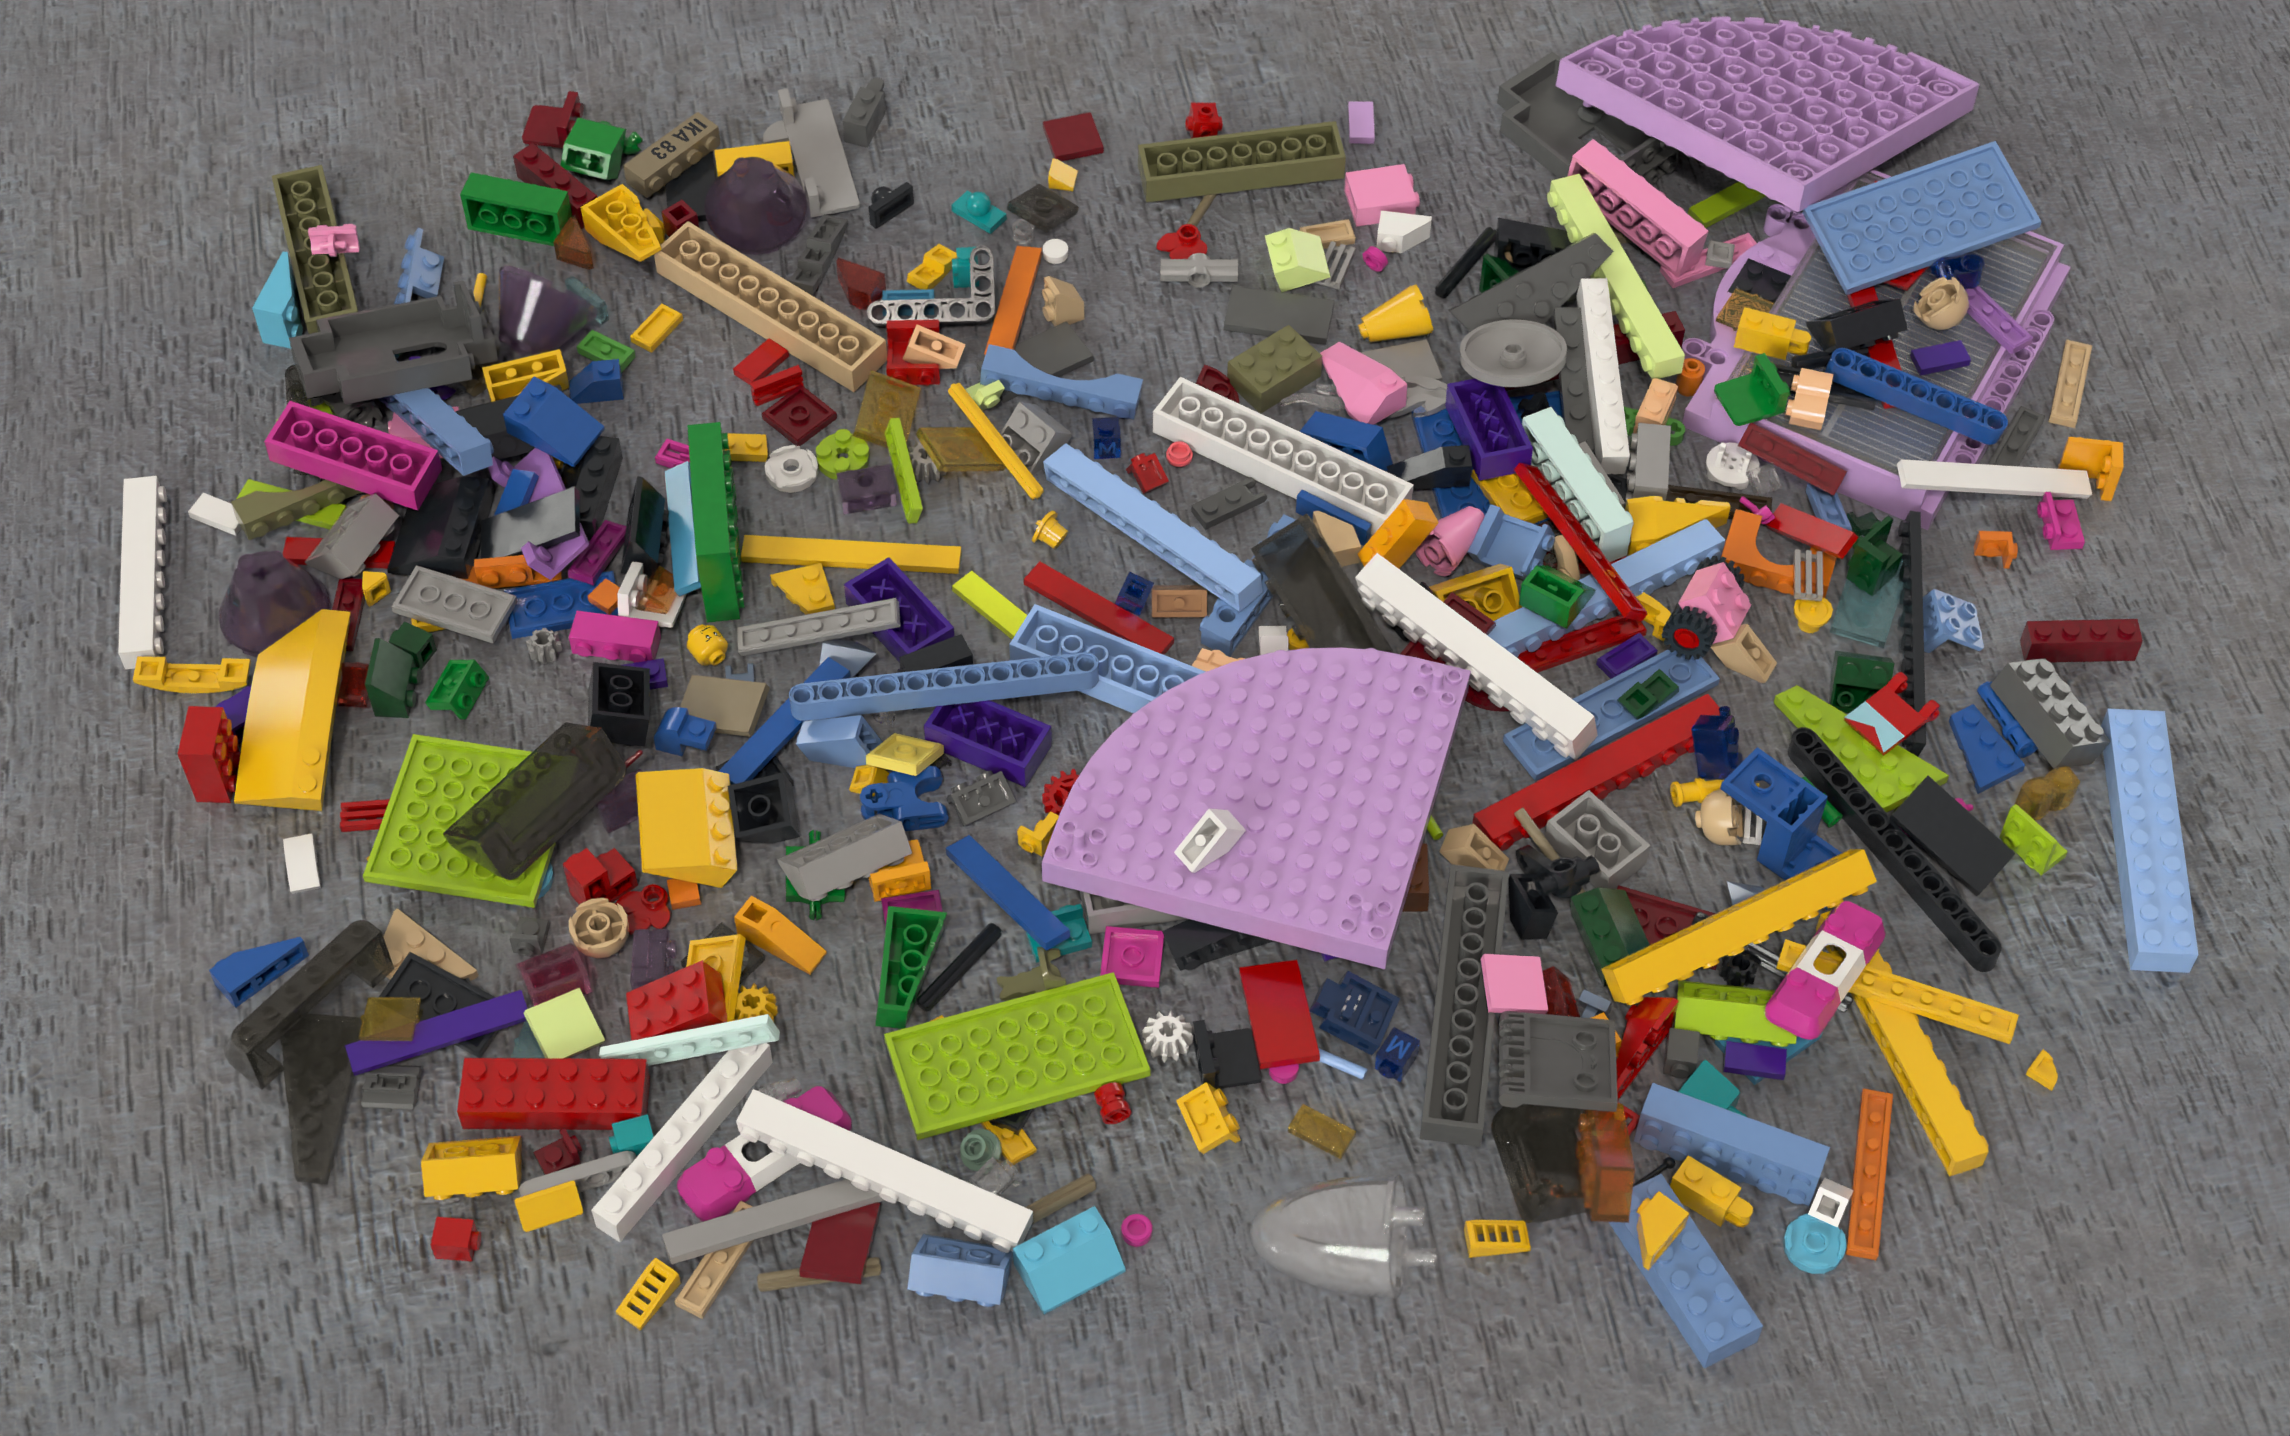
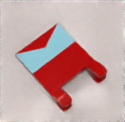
[1844,672,1940,756]

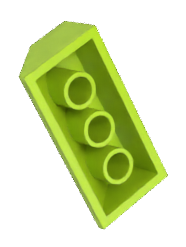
[1674,981,1797,1047]

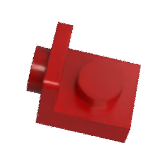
[1126,453,1169,494]

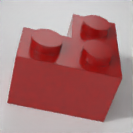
[563,848,638,905]

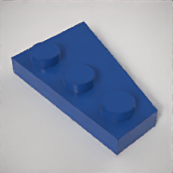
[1949,704,2025,794]

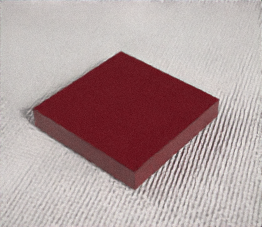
[1043,112,1104,162]
[762,384,837,446]

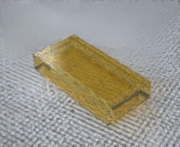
[1288,1104,1356,1159]

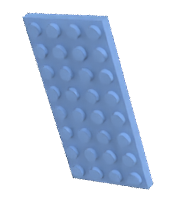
[1803,141,2041,295]

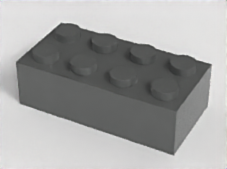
[1990,658,2111,769]

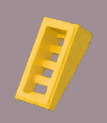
[1464,1220,1531,1258]
[616,1258,681,1330]

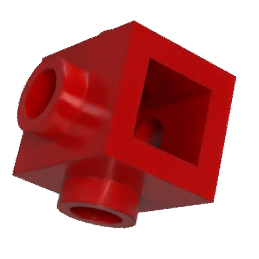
[1185,102,1223,138]

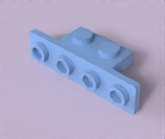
[394,227,444,305]

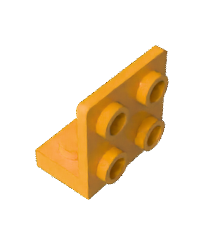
[2058,437,2124,501]
[868,839,931,902]

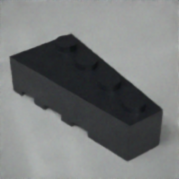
[1494,217,1574,272]

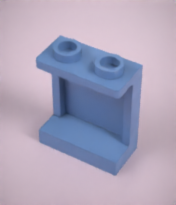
[1467,504,1555,580]

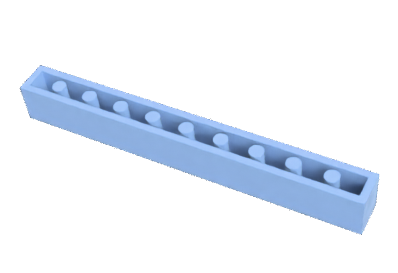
[1043,443,1263,612]
[1487,519,1725,657]

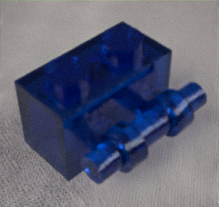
[1691,706,1743,780]

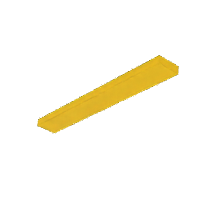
[741,535,961,574]
[1776,939,2019,1044]

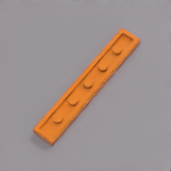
[985,246,1042,355]
[1845,1088,1893,1260]

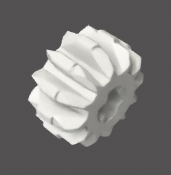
[1142,1010,1193,1063]

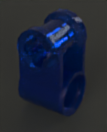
[1930,254,1985,289]

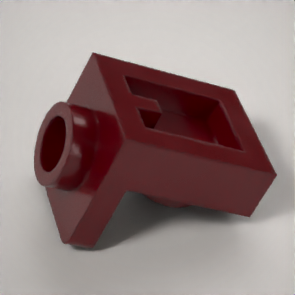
[533,1128,582,1175]

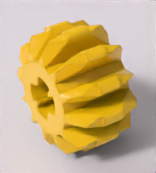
[734,983,778,1022]

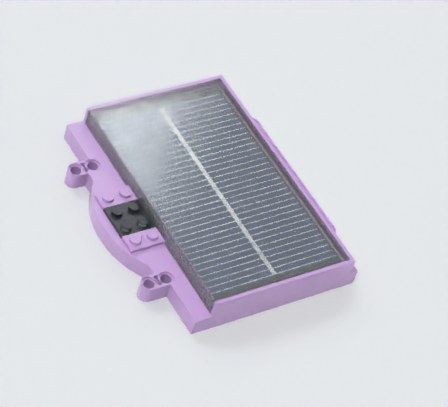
[1682,169,2071,530]

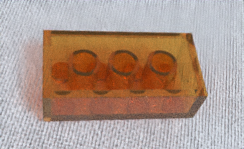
[1576,1104,1635,1223]

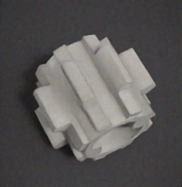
[526,628,563,664]

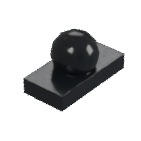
[869,182,914,229]

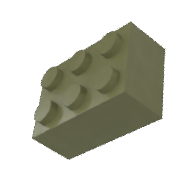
[1227,325,1322,414]

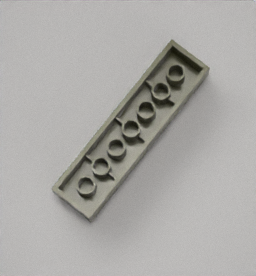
[1138,121,1346,202]
[271,165,359,334]

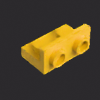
[1176,1082,1241,1154]

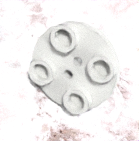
[1705,442,1759,489]

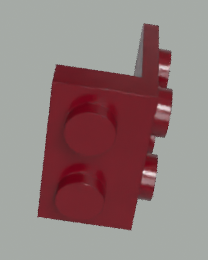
[522,91,584,148]

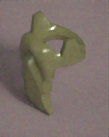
[997,946,1066,1001]

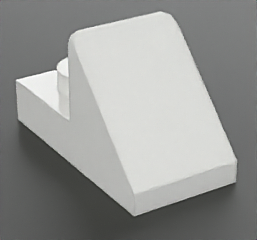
[1258,626,1288,655]

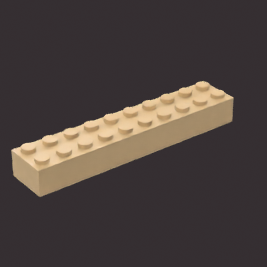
[654,221,887,392]

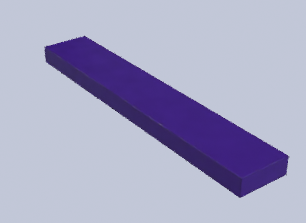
[345,990,527,1076]

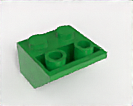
[560,118,626,180]
[1519,565,1595,629]

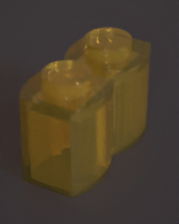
[2015,767,2080,821]

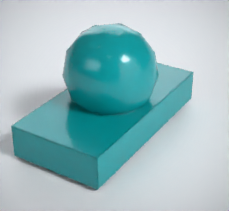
[951,190,1007,234]

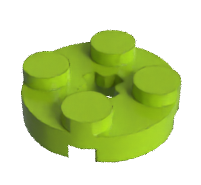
[816,429,870,480]

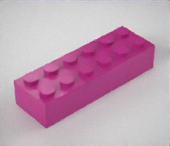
[264,401,442,510]

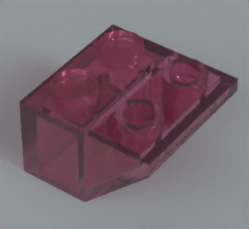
[515,943,592,1007]

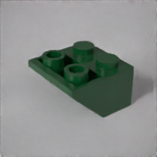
[1829,650,1895,713]

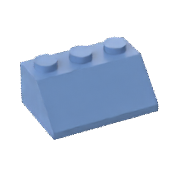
[907,1234,1013,1307]

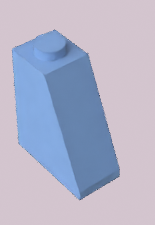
[796,715,882,768]

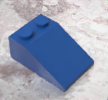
[503,376,605,467]

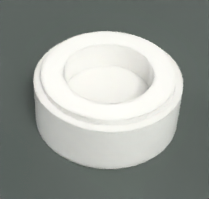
[1043,239,1068,264]

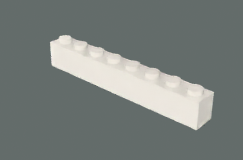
[1576,278,1630,474]
[118,476,167,669]
[592,1043,773,1242]

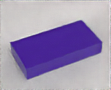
[1910,340,1971,376]
[1596,633,1658,679]
[1723,1041,1787,1080]

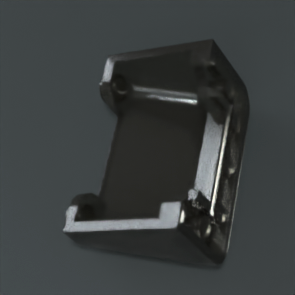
[1491,1104,1616,1223]

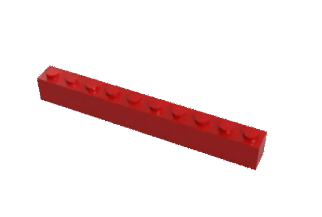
[1472,694,1728,851]

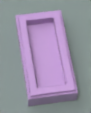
[1348,101,1375,144]

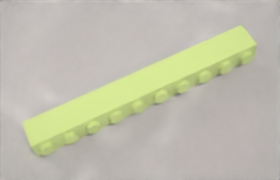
[1547,174,1685,379]

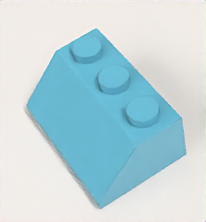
[1013,1206,1126,1314]

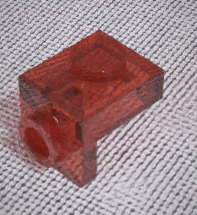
[338,662,369,708]

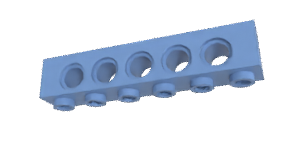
[1199,514,1312,657]

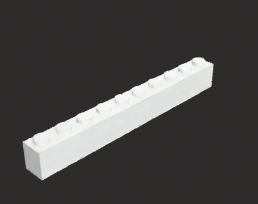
[736,1089,1033,1253]

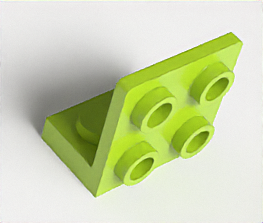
[1999,804,2068,876]

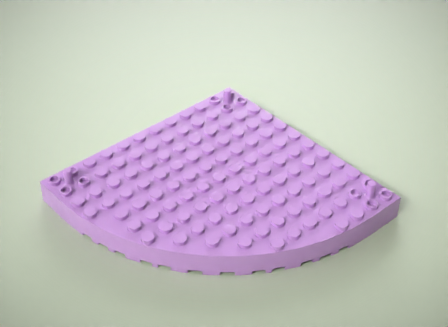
[1556,17,1979,212]
[1042,648,1471,969]

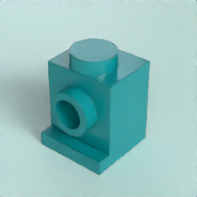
[952,247,979,288]

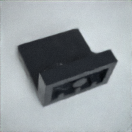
[1192,1020,1262,1089]

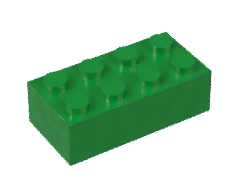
[460,172,574,248]

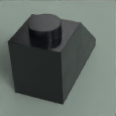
[1508,874,1558,939]

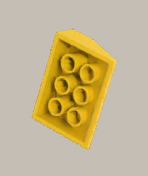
[636,768,737,888]

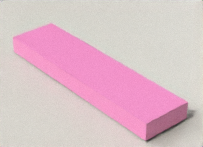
[1660,233,1757,288]

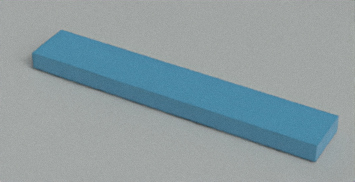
[665,461,701,597]

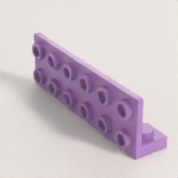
[488,448,589,580]

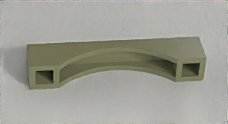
[231,479,363,540]

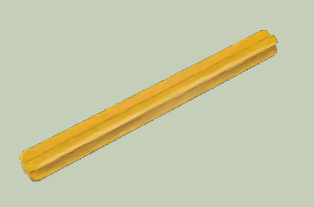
[948,383,1044,499]

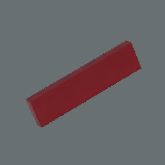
[1738,423,1847,496]

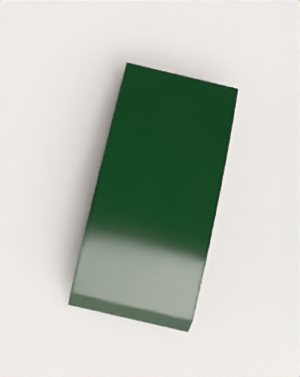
[1617,669,1679,720]

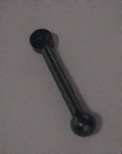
[1623,1157,1675,1192]

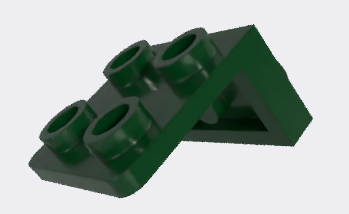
[1846,515,1893,596]

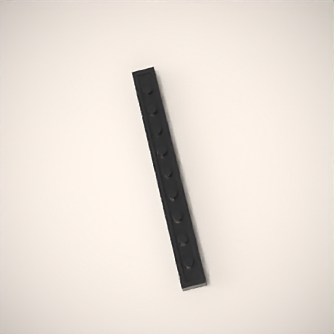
[1898,511,1926,757]

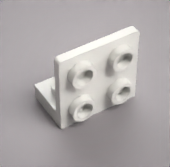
[617,562,686,628]

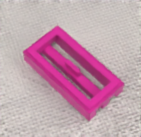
[655,439,690,468]

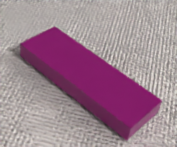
[568,520,626,585]

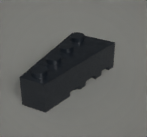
[1162,919,1274,971]

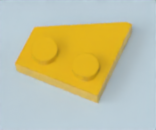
[770,563,835,615]

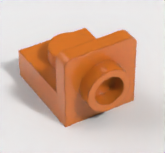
[1974,531,2018,569]

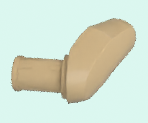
[1553,535,1580,580]

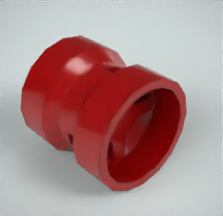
[1094,1082,1131,1125]

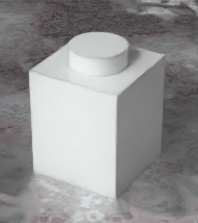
[1808,1178,1854,1227]

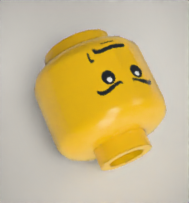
[686,624,728,666]

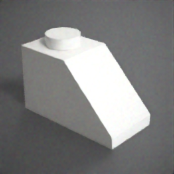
[1376,211,1432,253]
[1174,808,1246,873]

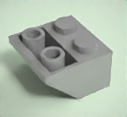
[1000,402,1073,475]

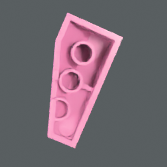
[1320,342,1407,425]

